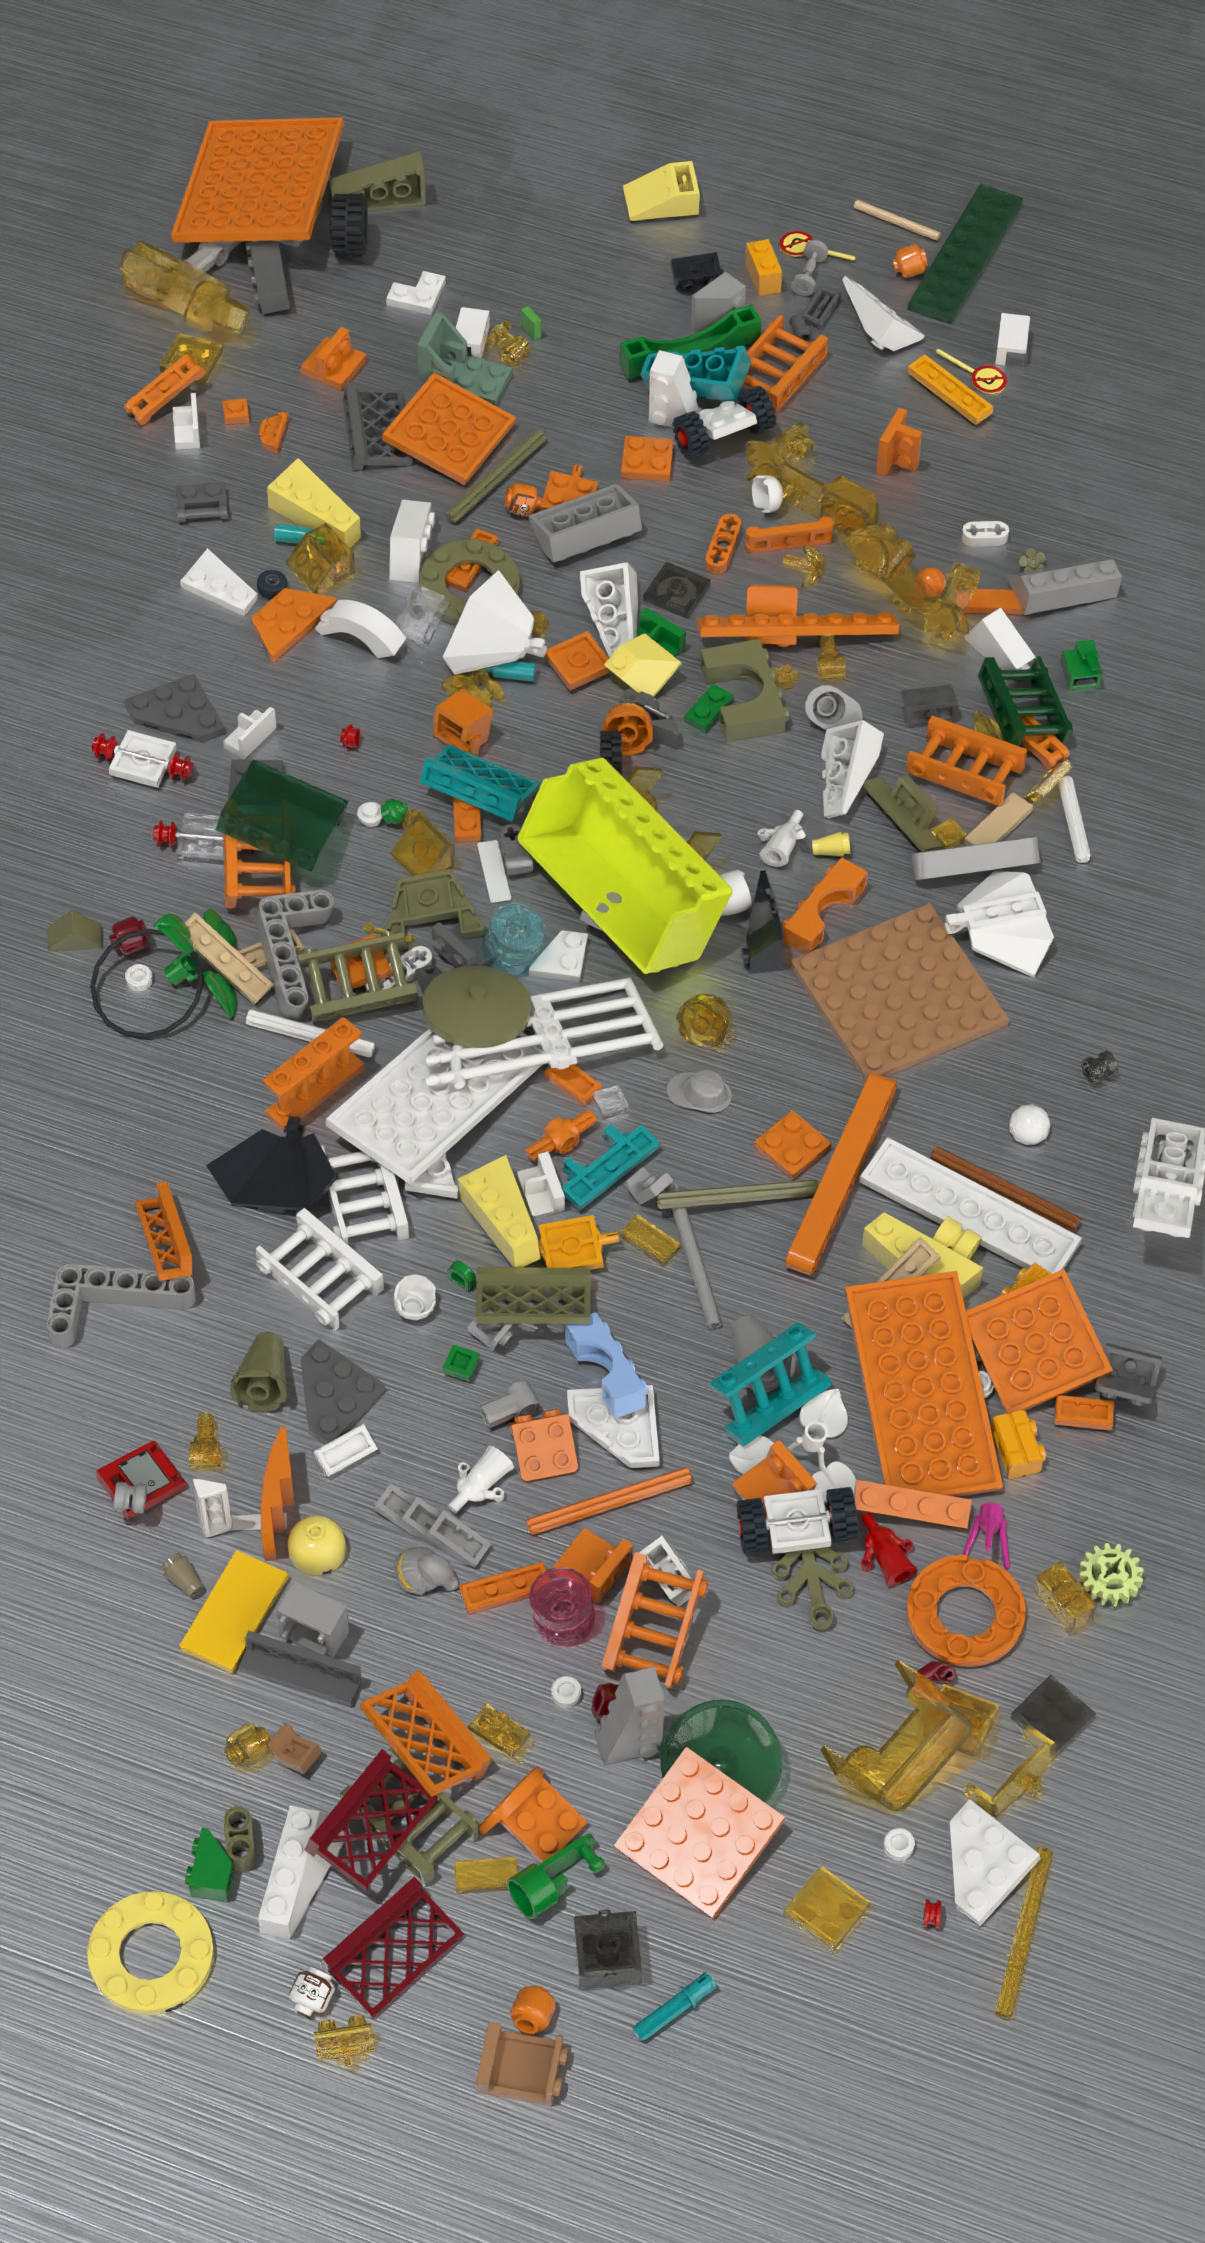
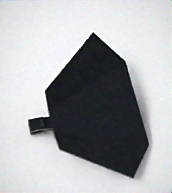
[206,1116,337,1213]

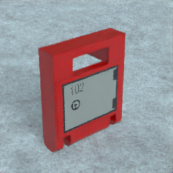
[96,1440,187,1520]

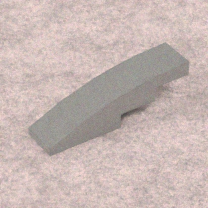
[372,1483,491,1568]

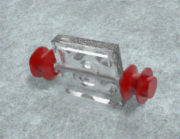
[153,813,259,865]

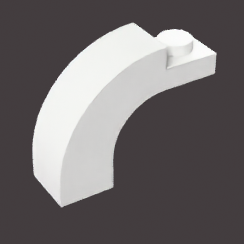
[315,600,406,658]

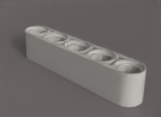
[912,837,1040,880]

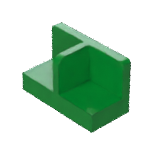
[637,607,686,657]

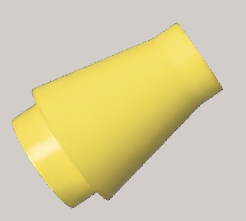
[812,831,851,857]

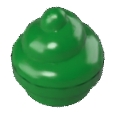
[381,798,408,825]

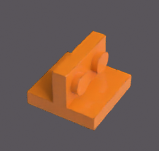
[300,327,367,391]
[876,408,923,477]

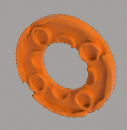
[906,1555,1026,1667]

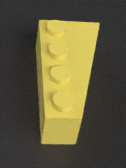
[267,458,361,552]
[458,1155,540,1267]

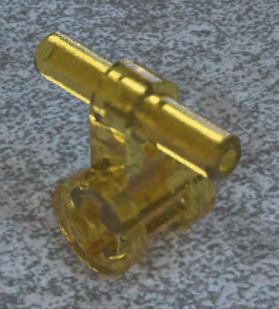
[485,320,531,367]

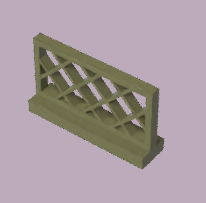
[476,1267,590,1324]

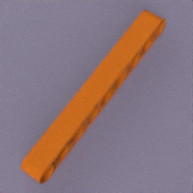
[785,1072,897,1276]

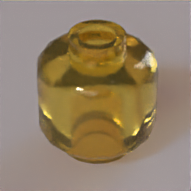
[225,1723,271,1769]

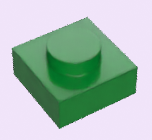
[442,1344,480,1382]

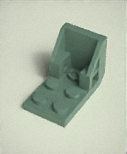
[417,312,512,406]

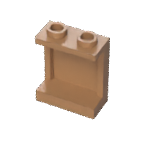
[476,2022,568,2107]

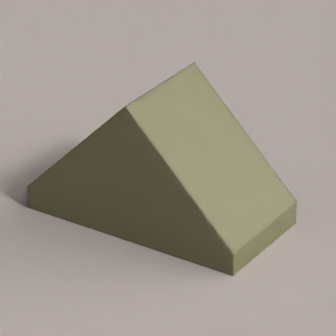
[48,910,102,952]

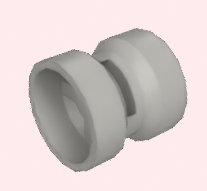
[114,1482,147,1514]

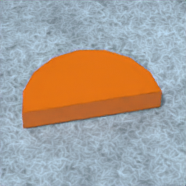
[259,412,289,453]

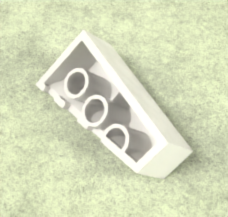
[258,1805,351,1940]

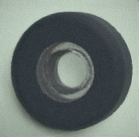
[257,570,287,598]

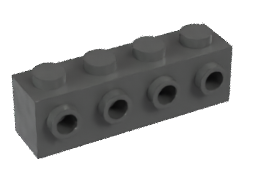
[245,241,291,314]

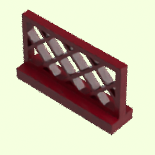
[304,1749,438,1891]
[320,1876,464,2019]

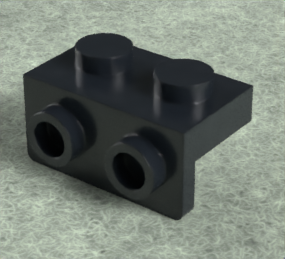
[670,252,724,290]

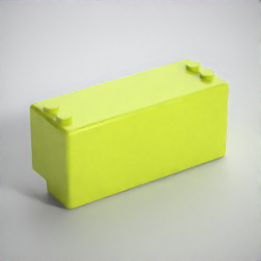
[518,758,733,974]

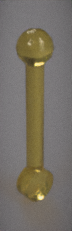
[363,922,415,944]

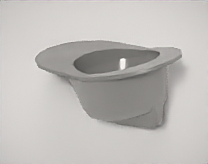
[805,685,863,730]
[667,1069,732,1113]

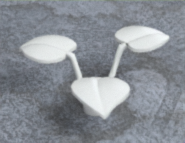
[729,1389,856,1505]

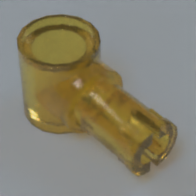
[818,635,846,679]
[189,1413,220,1468]

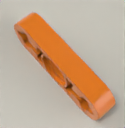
[705,514,741,575]

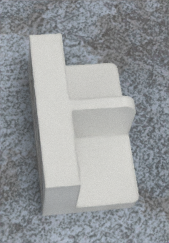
[456,307,490,359]
[995,313,1030,365]
[173,393,200,450]
[223,707,276,760]
[517,1152,565,1219]

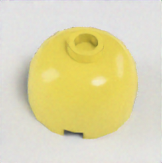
[287,1515,347,1576]

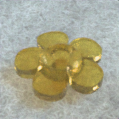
[774,664,799,690]

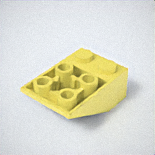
[623,161,700,221]

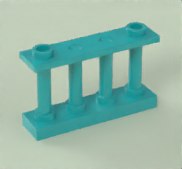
[709,1322,832,1447]

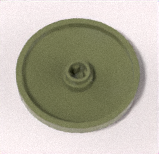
[423,965,531,1048]

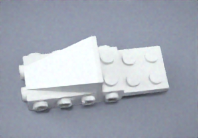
[1133,1118,1205,1238]

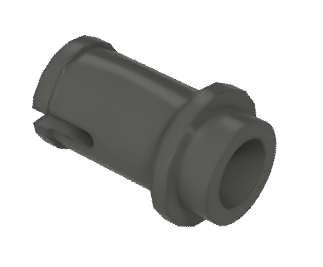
[789,314,813,342]

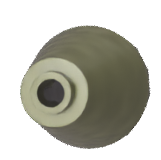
[230,1332,287,1412]

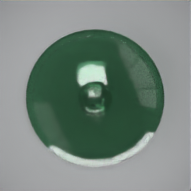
[660,1699,783,1803]

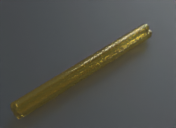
[995,1847,1053,2020]

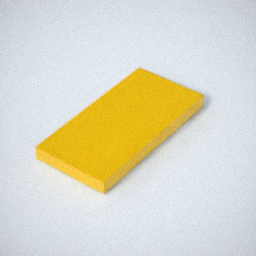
[179,1550,289,1674]

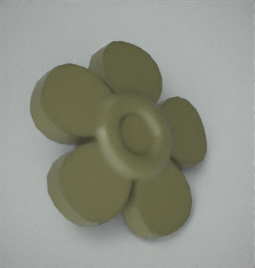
[1018,548,1046,572]

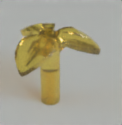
[783,545,825,588]

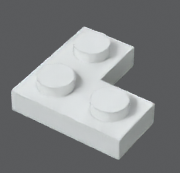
[386,271,446,315]

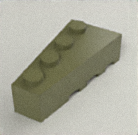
[329,151,426,212]

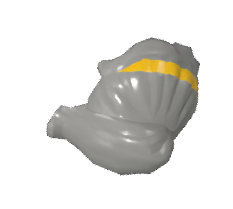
[393,1547,459,1595]

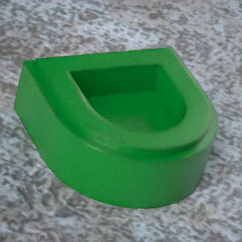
[448,1260,476,1292]

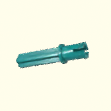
[633,1972,717,2041]

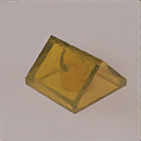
[390,812,455,876]

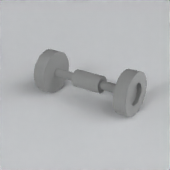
[791,240,828,297]

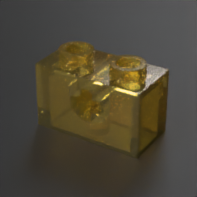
[1034,1561,1097,1635]

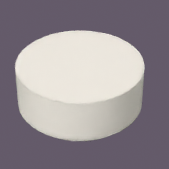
[125,964,153,991]
[551,1676,581,1708]
[883,1828,915,1861]

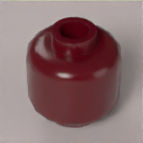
[109,916,150,956]

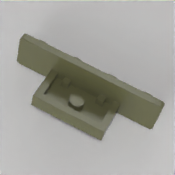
[862,775,942,852]

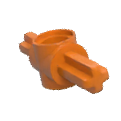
[525,1110,597,1162]

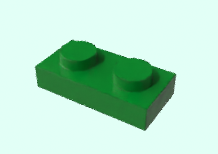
[684,683,734,733]

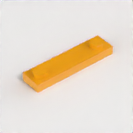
[907,354,993,425]

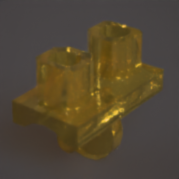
[468,1703,530,1758]
[314,2015,374,2067]

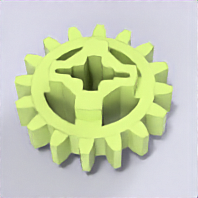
[1078,1543,1144,1606]

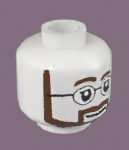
[289,1967,335,2017]

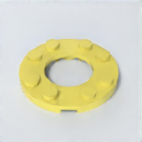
[87,1891,214,2015]

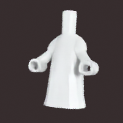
[757,810,806,867]
[448,1445,514,1514]

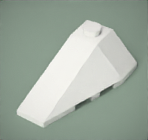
[842,276,925,351]
[580,562,638,658]
[821,720,884,819]

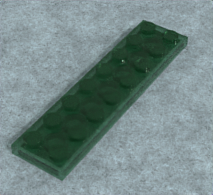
[907,183,1023,325]

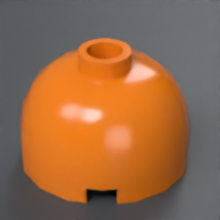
[602,703,653,755]

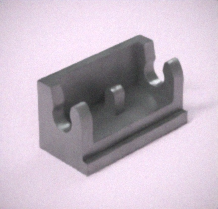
[901,684,958,728]

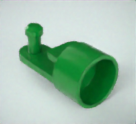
[507,1834,605,1919]

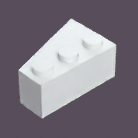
[649,350,702,428]
[389,500,435,583]

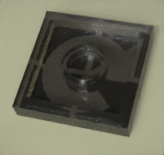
[643,561,711,619]

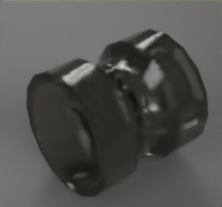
[1081,1050,1118,1085]

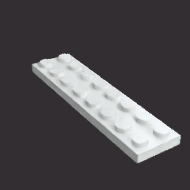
[859,1137,1082,1274]

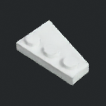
[180,548,258,616]

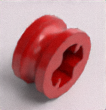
[923,1899,941,1928]

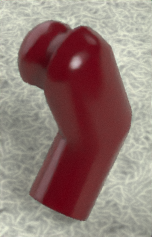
[910,1661,956,1688]

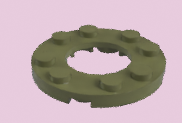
[420,539,520,625]

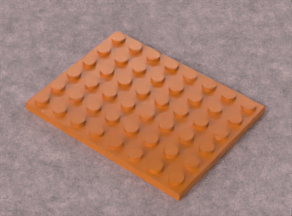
[171,117,344,243]

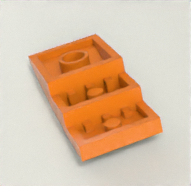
[260,1427,295,1561]

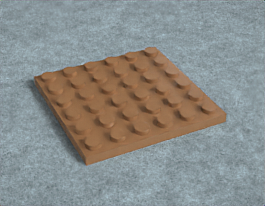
[790,903,1010,1082]

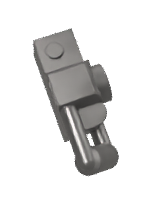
[620,688,674,720]

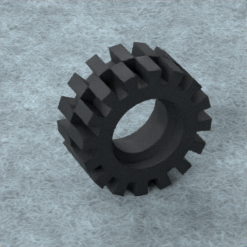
[600,731,622,776]

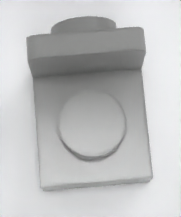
[624,1167,673,1205]

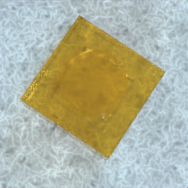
[931,818,967,849]

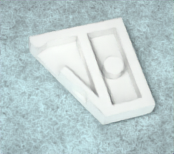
[529,930,588,983]

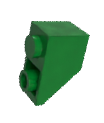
[185,1828,234,1902]

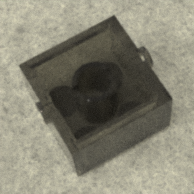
[573,1909,642,1990]

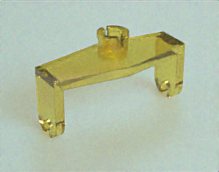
[963,1726,1057,1818]

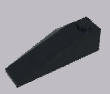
[741,870,784,974]

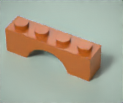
[782,857,868,954]

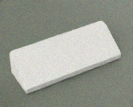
[192,1479,233,1538]

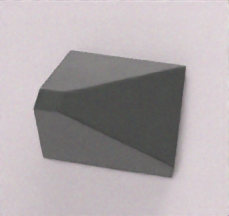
[415,965,443,996]

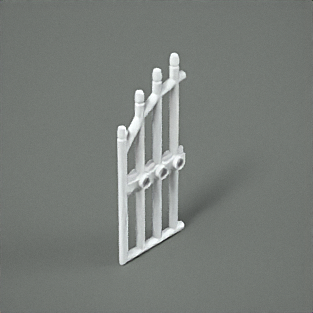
[424,977,663,1089]

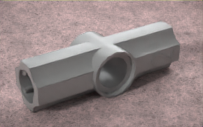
[182,241,242,280]

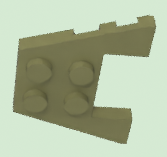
[383,869,486,954]

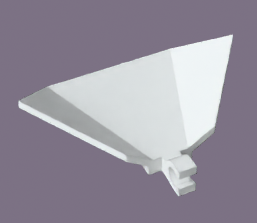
[443,570,547,675]
[944,871,1054,978]

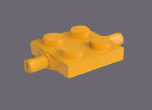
[539,1215,619,1270]

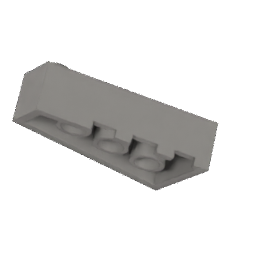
[594,1667,665,1766]

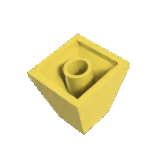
[604,633,682,697]

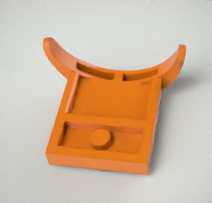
[478,1766,587,1863]

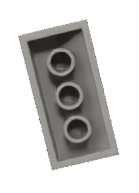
[529,484,642,563]
[1007,558,1122,615]

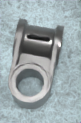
[500,824,533,877]

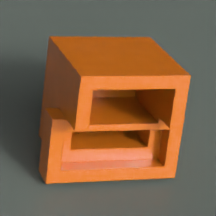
[432,689,494,756]

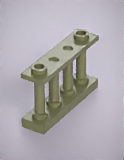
[298,931,418,1023]
[340,1747,478,1887]

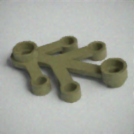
[772,1547,853,1630]

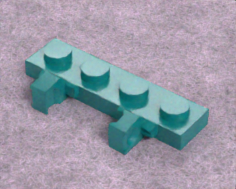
[562,1124,660,1211]

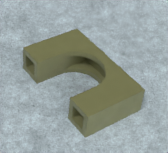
[700,639,789,743]

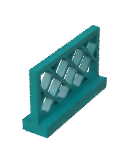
[420,744,541,822]

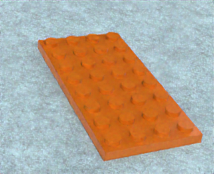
[844,1271,1003,1497]

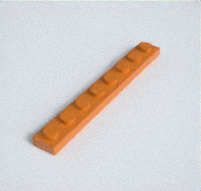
[696,612,899,637]

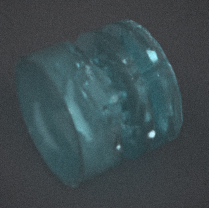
[481,903,546,975]

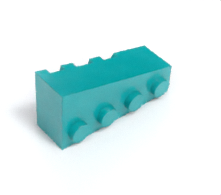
[641,346,751,403]

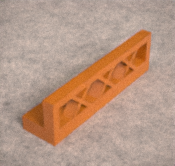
[135,1181,192,1281]

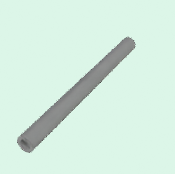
[665,1182,722,1330]

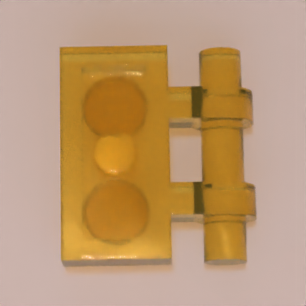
[441,668,506,708]

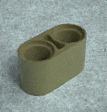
[224,1806,256,1872]

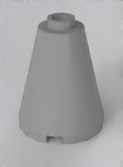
[731,1315,796,1393]

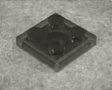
[1010,1675,1096,1757]

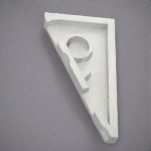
[405,1153,458,1199]

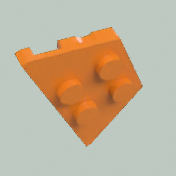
[251,588,338,663]

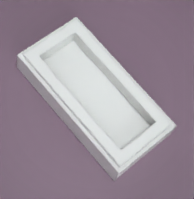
[312,1424,378,1478]

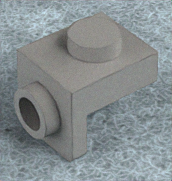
[467,1309,513,1351]

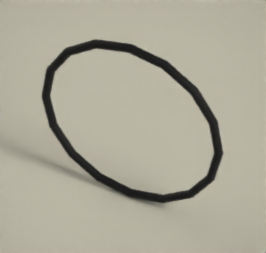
[90,929,204,1039]

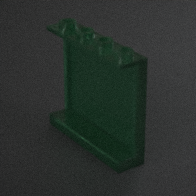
[215,759,349,872]

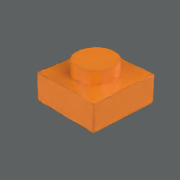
[222,398,249,425]

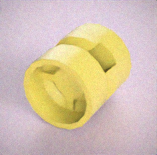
[933,1216,982,1260]

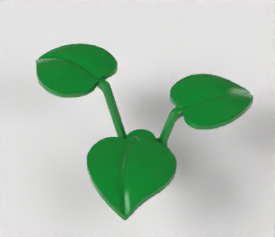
[154,909,237,1019]

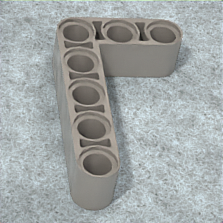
[255,890,334,1021]
[47,1264,196,1349]

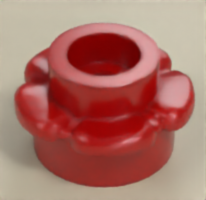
[340,724,360,750]

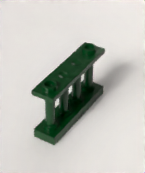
[978,656,1073,746]

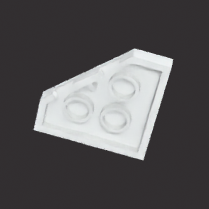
[567,1385,660,1468]
[950,1799,1040,1926]

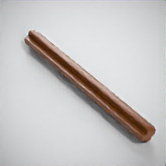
[930,1147,1081,1232]

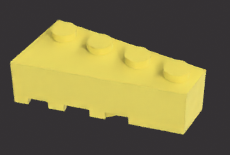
[862,1212,983,1299]

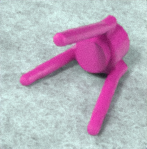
[963,1503,1010,1569]

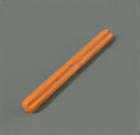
[526,1467,692,1535]

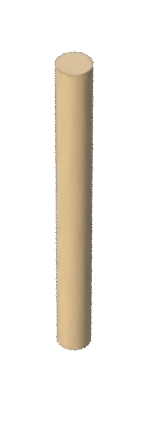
[854,199,941,241]

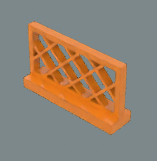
[360,1670,492,1797]

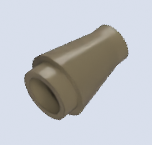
[161,1553,203,1598]

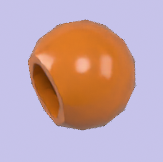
[915,567,946,599]

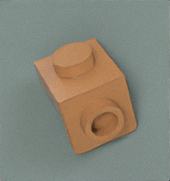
[268,1723,322,1774]

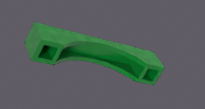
[619,304,762,380]

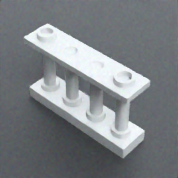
[321,1145,409,1245]
[256,1208,384,1331]

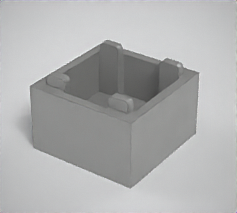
[276,1582,349,1658]

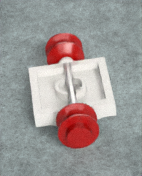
[92,730,194,788]

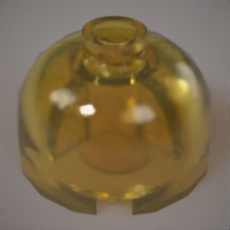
[676,993,732,1048]

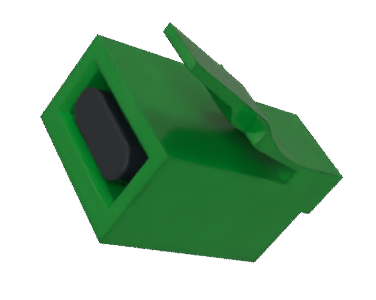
[1060,640,1102,691]

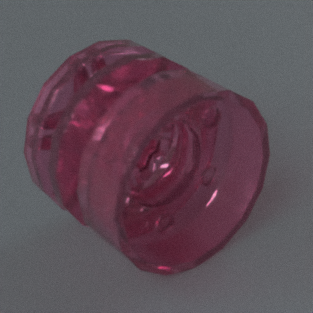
[529,1567,595,1646]

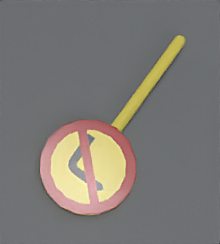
[779,231,855,261]
[936,349,1007,394]

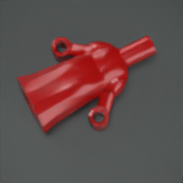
[861,1512,918,1587]

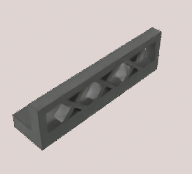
[239,1630,362,1708]

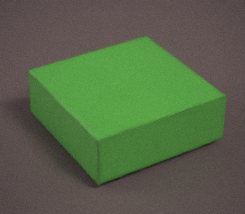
[521,306,541,341]

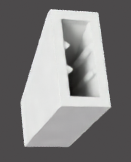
[964,608,1035,670]

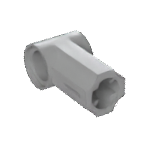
[479,1381,541,1428]

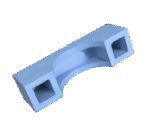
[565,1312,648,1419]

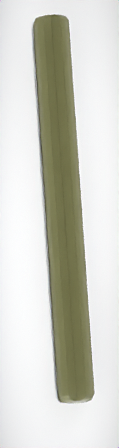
[445,430,547,523]
[656,1180,819,1209]

